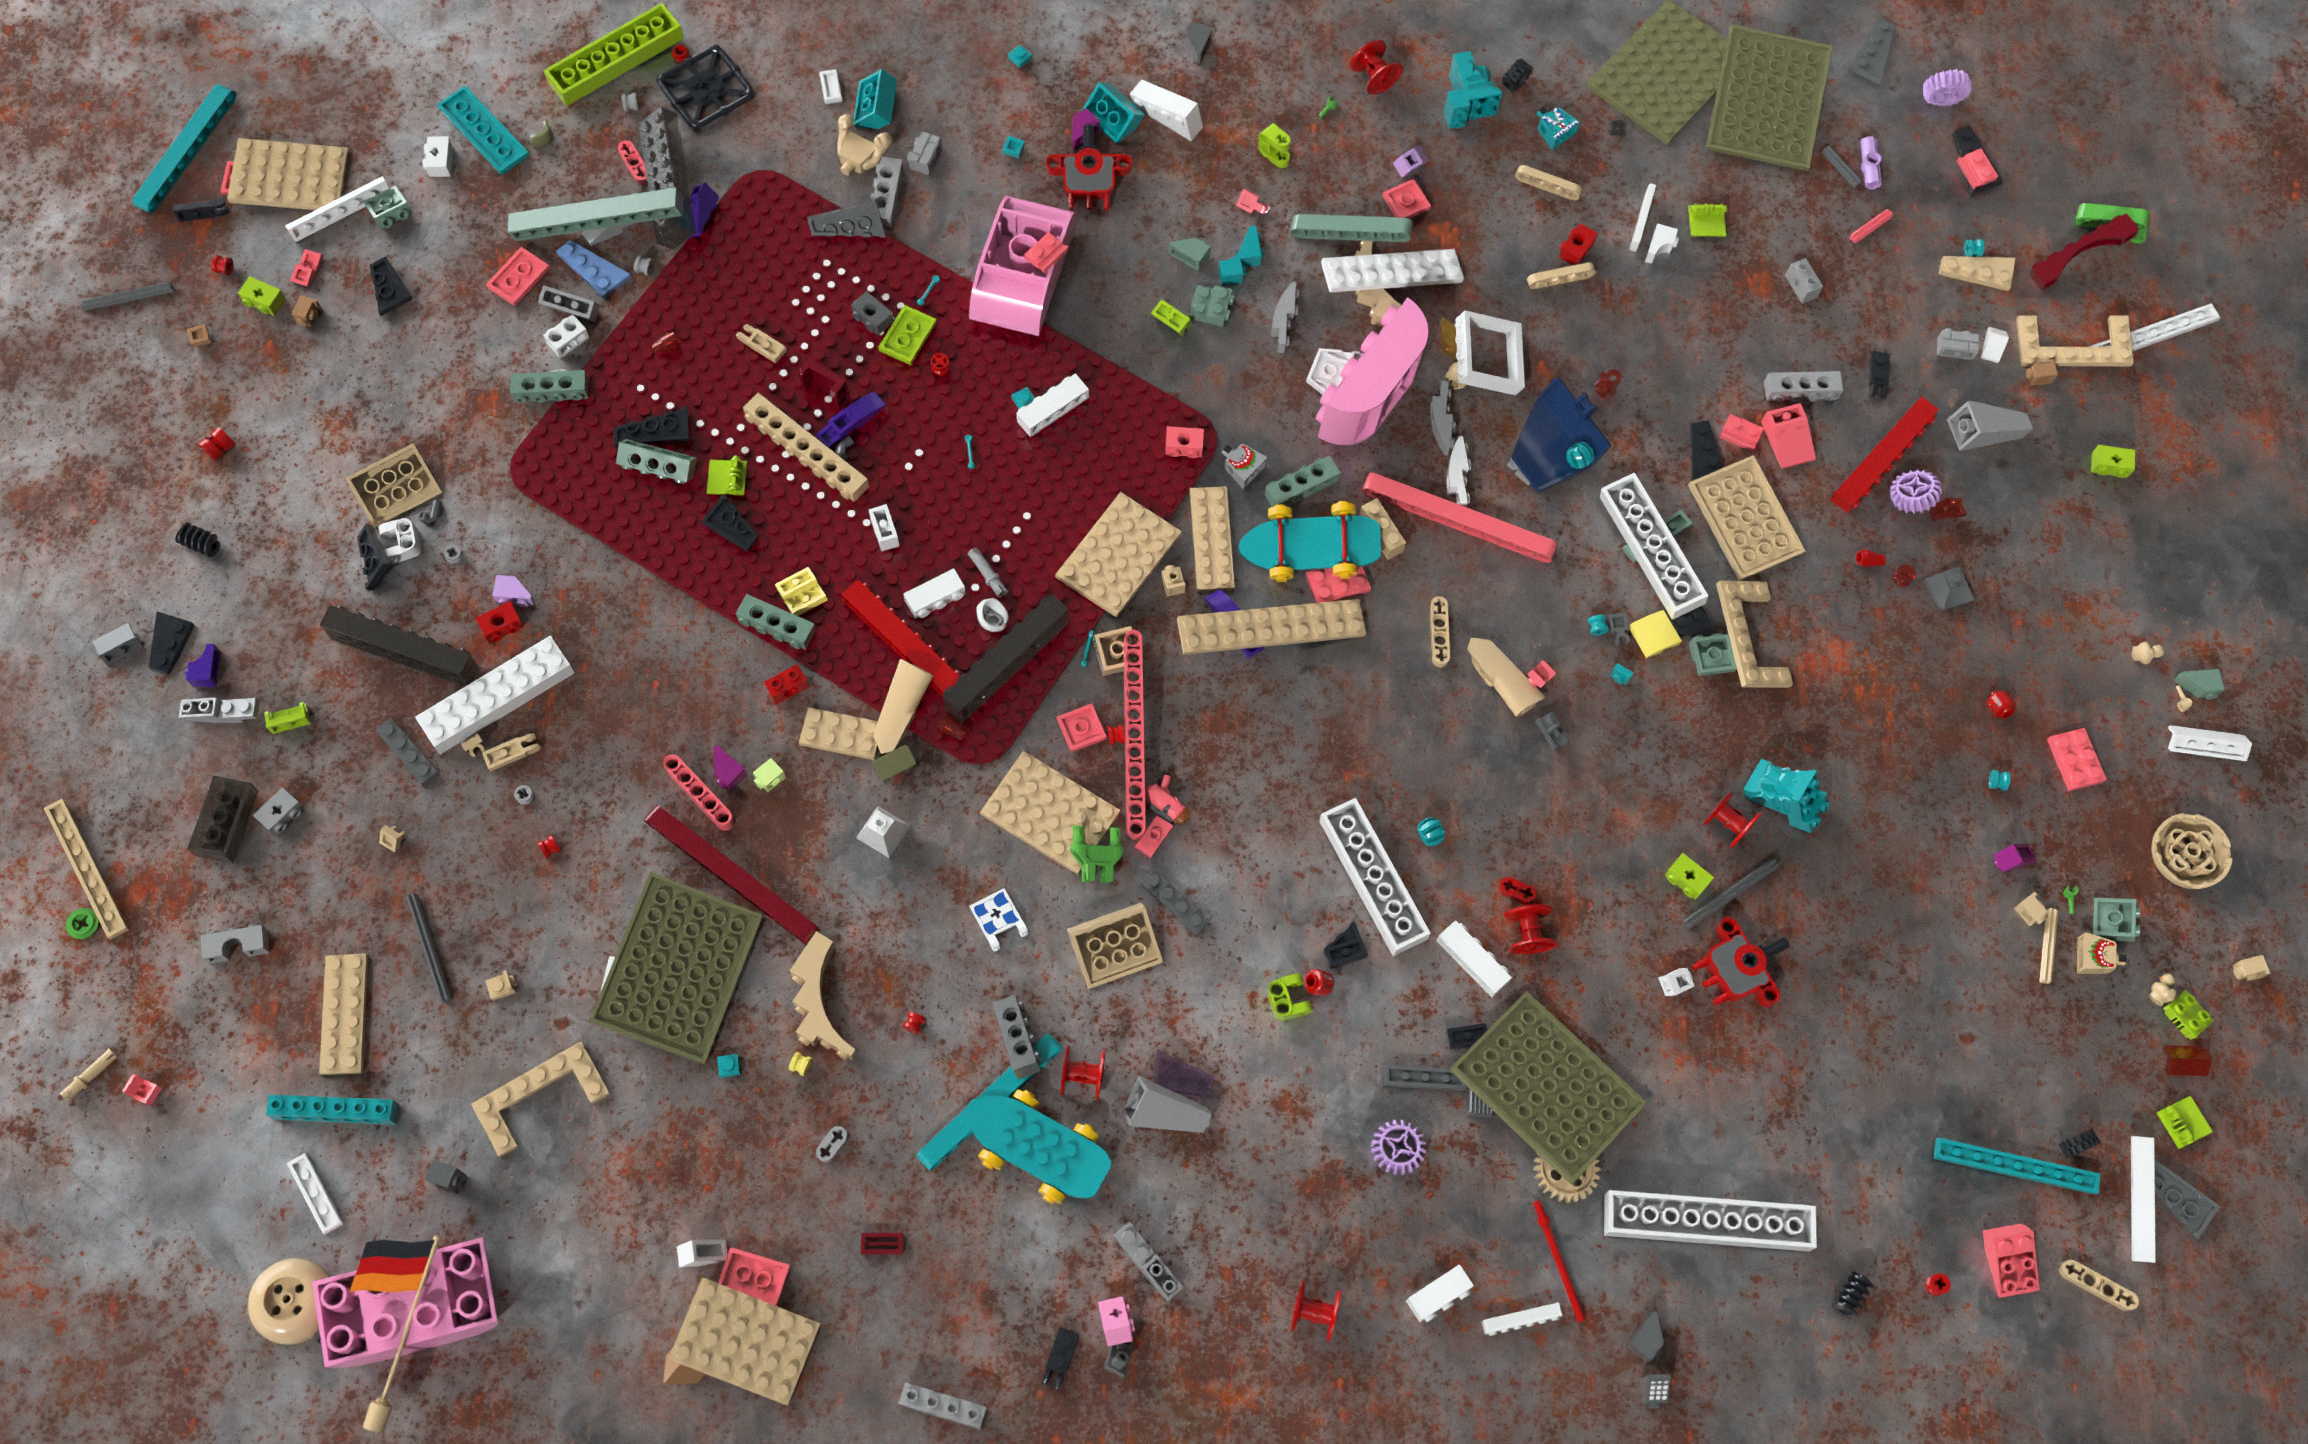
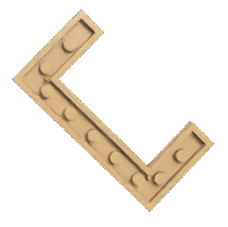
[2016,315,2133,366]
[1716,581,1793,688]
[471,1041,610,1157]

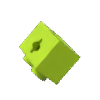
[238,276,286,316]
[2091,445,2135,478]
[1665,853,1714,900]

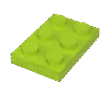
[878,305,937,365]

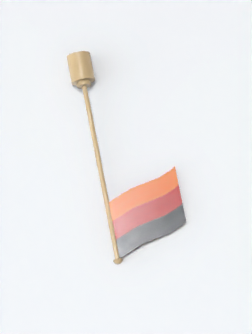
[349,1236,441,1433]

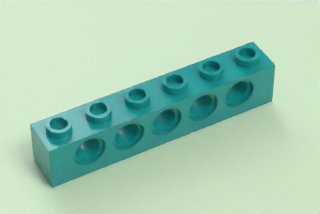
[266,1094,399,1125]

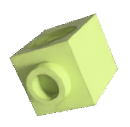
[753,758,786,792]

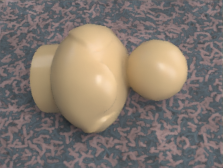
[2132,642,2164,665]
[2148,974,2177,1006]

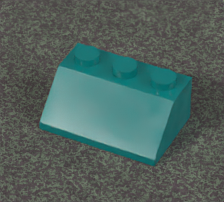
[853,69,897,129]
[1081,82,1145,143]

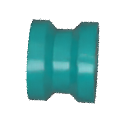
[1964,239,1985,257]
[1587,614,1609,636]
[1989,770,2011,791]

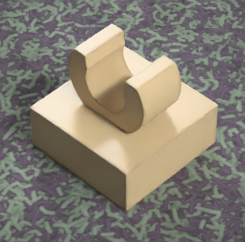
[461,733,484,757]
[379,825,405,852]

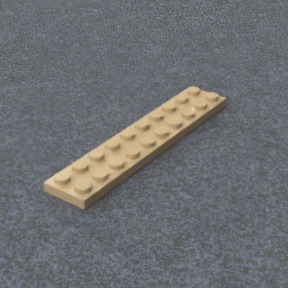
[1177,599,1366,655]

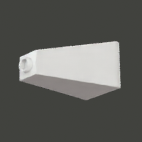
[856,806,911,858]

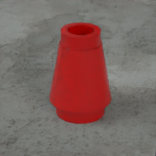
[1856,549,1886,567]

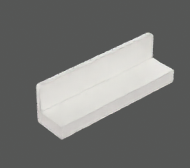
[2168,725,2252,761]

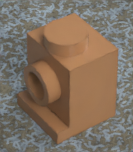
[292,295,322,327]
[2026,359,2058,386]

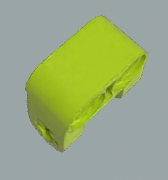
[1258,124,1291,168]
[1267,973,1313,1021]

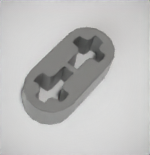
[816,1126,848,1163]

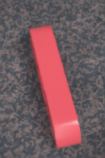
[618,140,651,185]

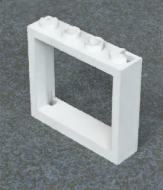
[1455,311,1525,395]

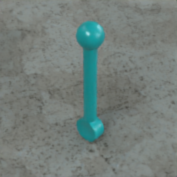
[917,276,939,306]
[965,435,975,469]
[1080,630,1094,667]

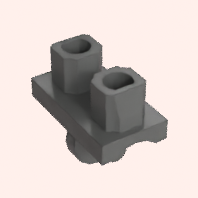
[1535,712,1571,751]
[1104,1340,1134,1378]

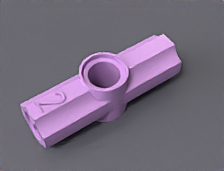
[1860,136,1882,189]

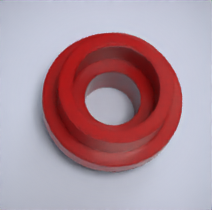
[672,45,690,62]

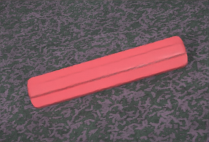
[1850,209,1893,243]

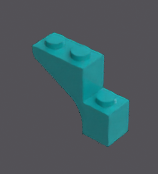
[1219,226,1264,286]

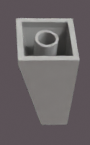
[1947,401,2033,451]
[1122,1076,1212,1133]

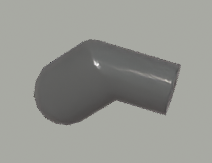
[835,436,854,461]
[419,500,442,524]

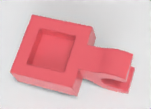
[1236,189,1270,214]

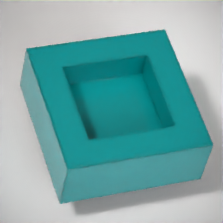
[1008,45,1032,68]
[1002,136,1025,159]
[1011,387,1035,409]
[1610,663,1633,686]
[717,1054,740,1078]

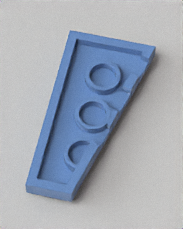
[556,240,631,299]

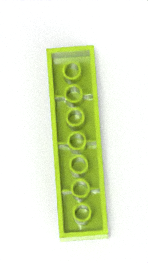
[544,3,684,107]

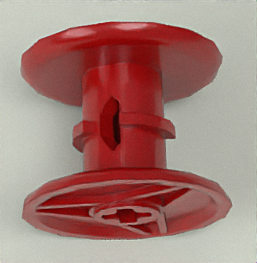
[1349,40,1403,95]
[1703,789,1763,849]
[1503,904,1559,955]
[1060,1045,1106,1101]
[1290,1280,1341,1342]

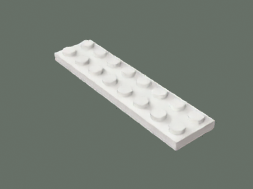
[1321,249,1464,292]

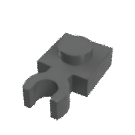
[1606,613,1630,646]

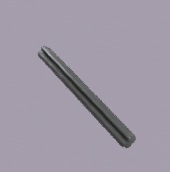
[1684,858,1779,929]
[407,893,452,1003]

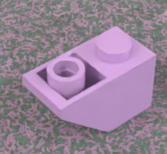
[1393,146,1430,178]
[492,575,535,607]

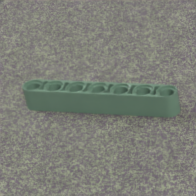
[1290,214,1413,242]

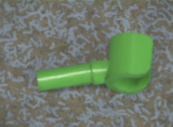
[1318,95,1338,118]
[2063,886,2079,914]

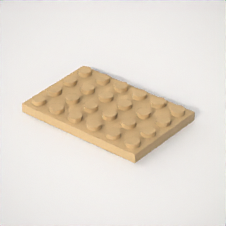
[227,138,349,210]
[1688,455,1805,581]
[1055,492,1181,618]
[980,751,1120,875]
[668,1277,820,1406]

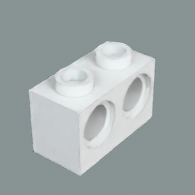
[543,314,589,358]

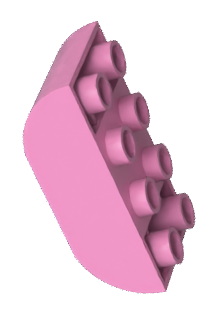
[969,196,1078,336]
[1315,298,1428,445]
[312,1237,498,1368]

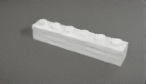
[1482,1303,1562,1336]

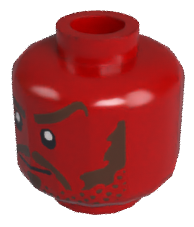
[1986,691,2016,719]
[1305,969,1334,996]

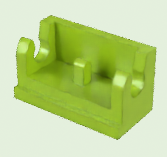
[1151,299,1192,336]
[264,702,311,734]

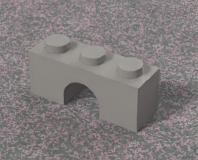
[201,924,270,964]

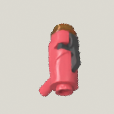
[1145,775,1191,826]

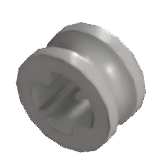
[444,545,462,564]
[514,785,534,805]

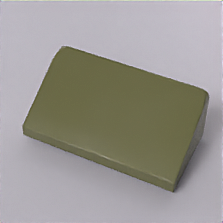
[872,744,917,782]

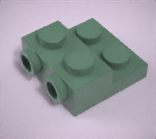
[363,185,413,229]
[1189,285,1235,326]
[1689,633,1737,676]
[2093,898,2140,942]

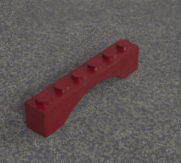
[2030,213,2139,291]

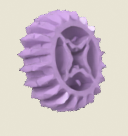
[1923,69,1972,106]
[1890,469,1942,514]
[1371,1119,1426,1175]

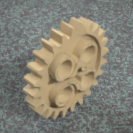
[1533,1153,1601,1203]

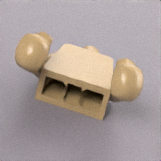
[837,114,892,176]

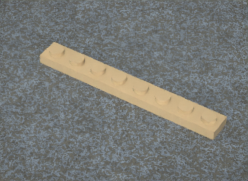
[44,799,129,940]

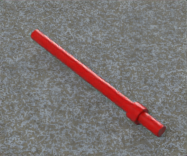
[1533,1200,1586,1322]

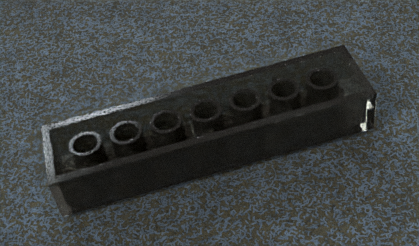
[639,106,696,249]
[943,594,1069,725]
[320,605,480,687]

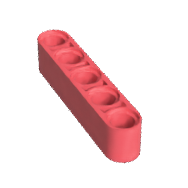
[663,755,734,831]

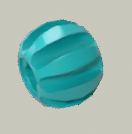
[1566,442,1594,469]
[1417,817,1445,847]

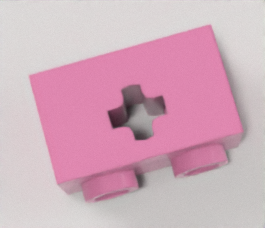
[1098,1296,1135,1346]

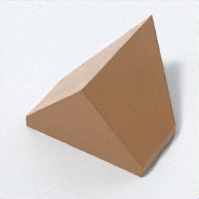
[663,1349,706,1384]

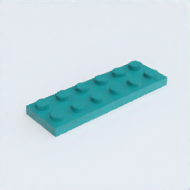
[436,85,530,176]

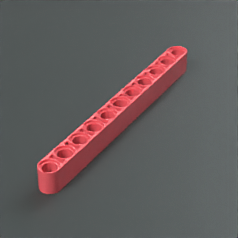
[1362,473,1557,563]
[1123,630,1146,840]

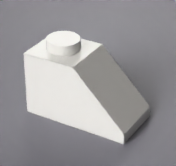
[677,1239,728,1267]

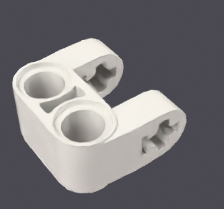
[378,518,422,564]

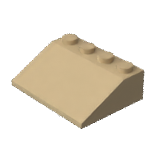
[345,443,442,528]
[1067,903,1163,989]

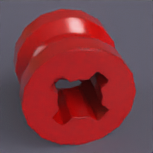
[211,255,234,276]
[931,353,950,376]
[1107,725,1125,745]
[537,834,561,859]
[902,1011,927,1035]
[1925,1273,1951,1296]

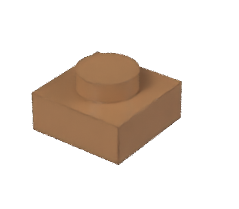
[187,324,211,348]

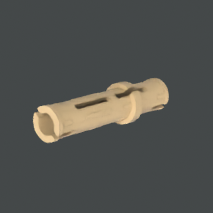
[60,1048,118,1102]

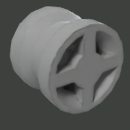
[622,92,639,112]
[634,255,654,276]

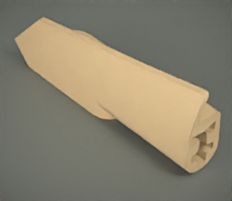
[1467,638,1545,717]
[873,659,933,754]

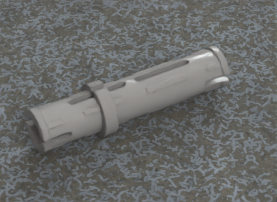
[968,548,1008,598]

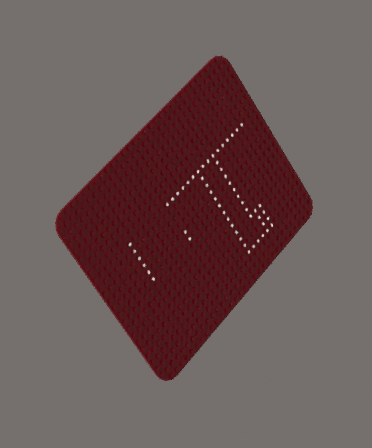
[510,170,1217,764]

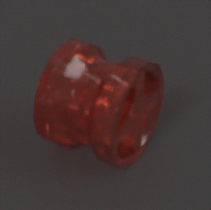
[1893,564,1916,587]

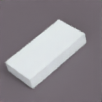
[819,69,842,104]

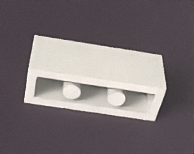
[904,569,965,619]
[1406,1264,1474,1322]

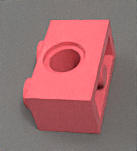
[1165,426,1204,458]

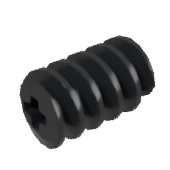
[175,522,220,557]
[1831,1271,1875,1319]

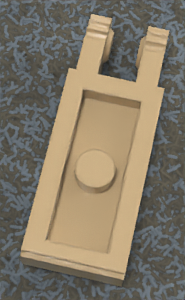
[736,324,787,363]
[482,733,540,772]

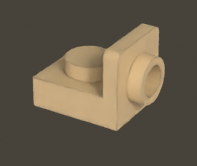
[486,970,517,1001]

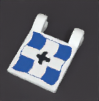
[969,888,1028,952]

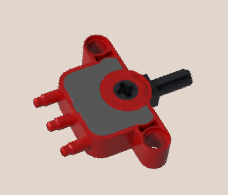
[1046,124,1132,210]
[1692,917,1790,1008]

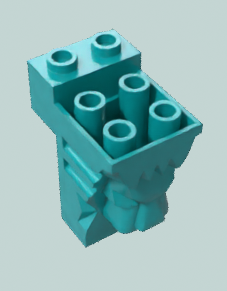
[1444,51,1502,129]
[1743,759,1830,833]

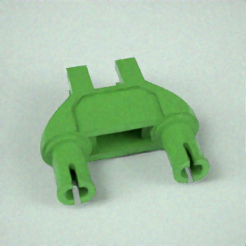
[1070,825,1125,884]

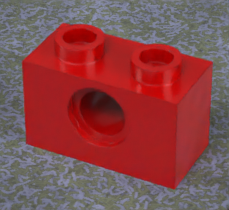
[1559,223,1598,265]
[476,601,524,643]
[764,664,809,706]

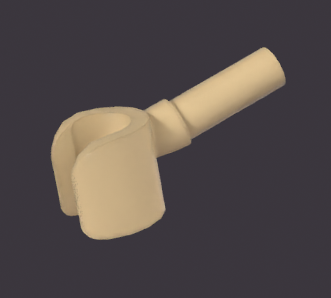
[2176,685,2192,712]

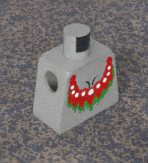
[1222,444,1267,489]

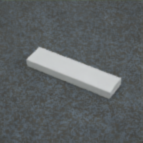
[1630,183,1656,252]
[287,1152,344,1235]

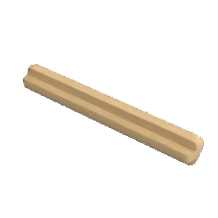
[2039,908,2058,984]

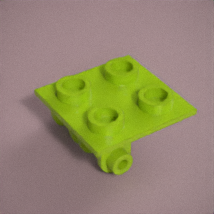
[1688,203,1727,237]
[707,456,747,495]
[2163,990,2214,1040]
[2157,1096,2213,1149]

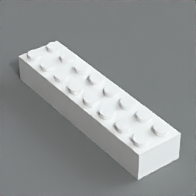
[1600,473,1708,620]
[415,636,574,755]
[1319,798,1431,956]

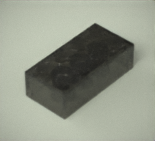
[187,775,259,864]

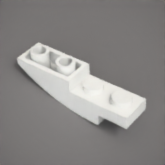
[1447,436,1471,507]

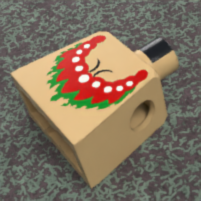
[2077,933,2127,974]

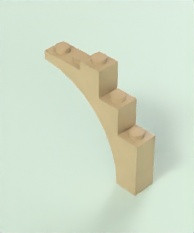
[1355,241,1402,328]
[790,931,857,1060]

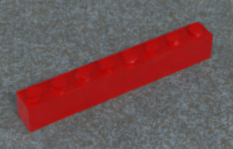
[1830,396,1939,514]
[841,580,964,701]

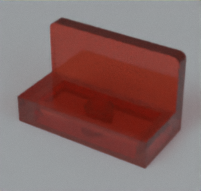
[2163,1045,2212,1076]

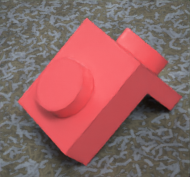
[1527,660,1556,688]
[122,1074,162,1107]

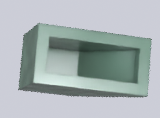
[1169,238,1211,271]
[2175,669,2225,700]

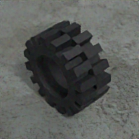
[1502,58,1533,93]
[2058,1128,2101,1159]

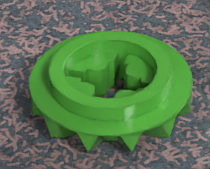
[66,908,100,940]

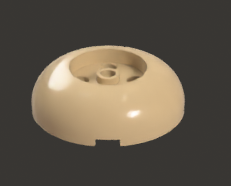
[2151,813,2232,889]
[248,1258,330,1345]

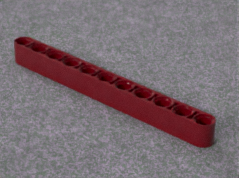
[643,804,820,945]

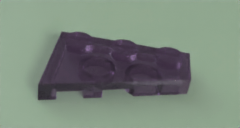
[1153,1049,1215,1097]

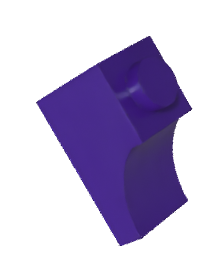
[185,644,221,687]

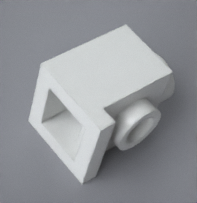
[1658,968,1694,996]

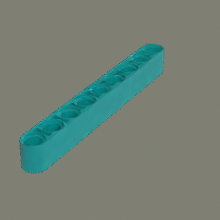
[133,84,237,213]
[916,1033,1063,1171]

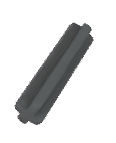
[1822,146,1862,188]

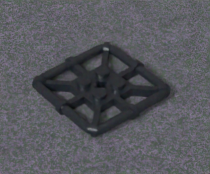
[656,45,755,130]

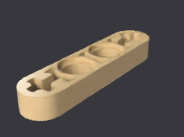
[1515,165,1582,200]
[1527,262,1596,289]
[1430,596,1450,668]
[2059,1260,2139,1311]

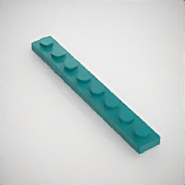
[1934,1138,2100,1195]

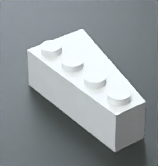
[1130,80,1203,141]

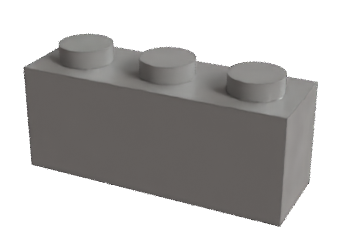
[538,286,600,322]

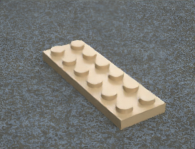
[1190,486,1235,592]
[319,953,368,1076]

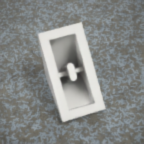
[1981,327,2009,363]

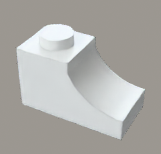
[1645,223,1679,264]

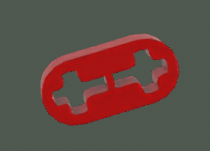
[1499,877,1536,905]

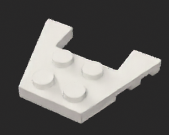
[1306,348,1363,395]

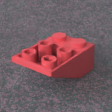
[1761,403,1816,469]
[1983,1224,2040,1298]

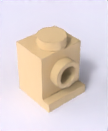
[1161,565,1186,597]
[2014,892,2048,926]
[2232,955,2270,981]

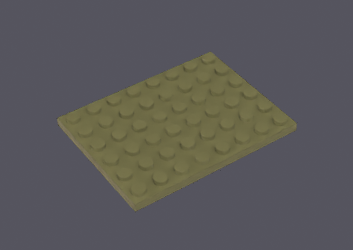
[1585,0,1727,145]
[1705,24,1833,171]
[589,872,763,1065]
[1450,991,1647,1185]

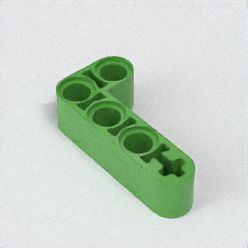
[2075,203,2151,244]

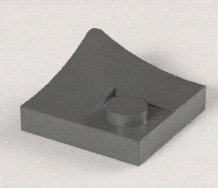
[1923,567,1975,611]

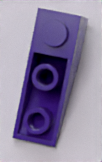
[687,182,720,239]

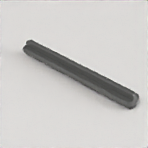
[81,282,174,311]

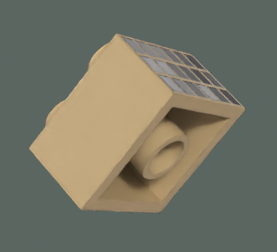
[1093,626,1138,676]

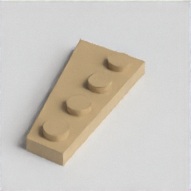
[1938,256,2015,291]

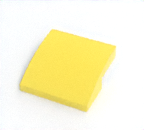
[775,567,828,616]
[1629,610,1682,658]

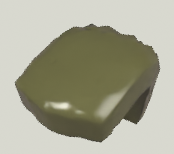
[530,120,554,149]

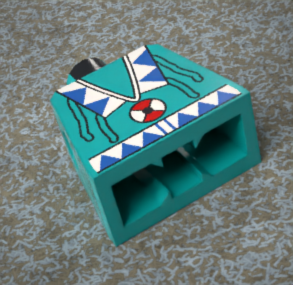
[1537,107,1580,150]

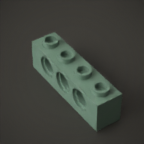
[510,370,588,403]
[616,439,696,484]
[1265,455,1341,507]
[736,594,816,650]

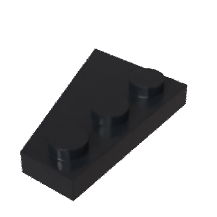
[370,256,413,316]
[701,494,759,553]
[357,524,390,591]
[149,611,194,675]

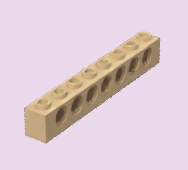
[743,393,869,502]

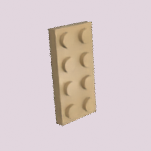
[799,708,878,760]

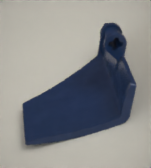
[1511,377,1611,492]

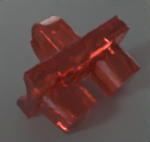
[1594,369,1622,399]
[1929,497,1967,521]

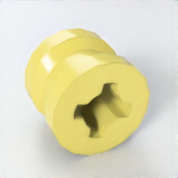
[789,1051,813,1076]

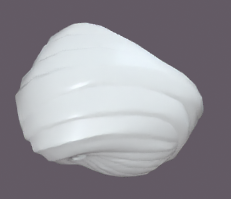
[977,598,1009,632]

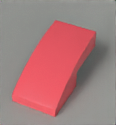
[290,249,324,287]

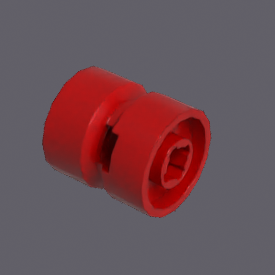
[198,427,235,462]

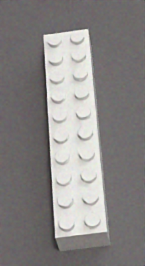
[1604,1190,1817,1251]

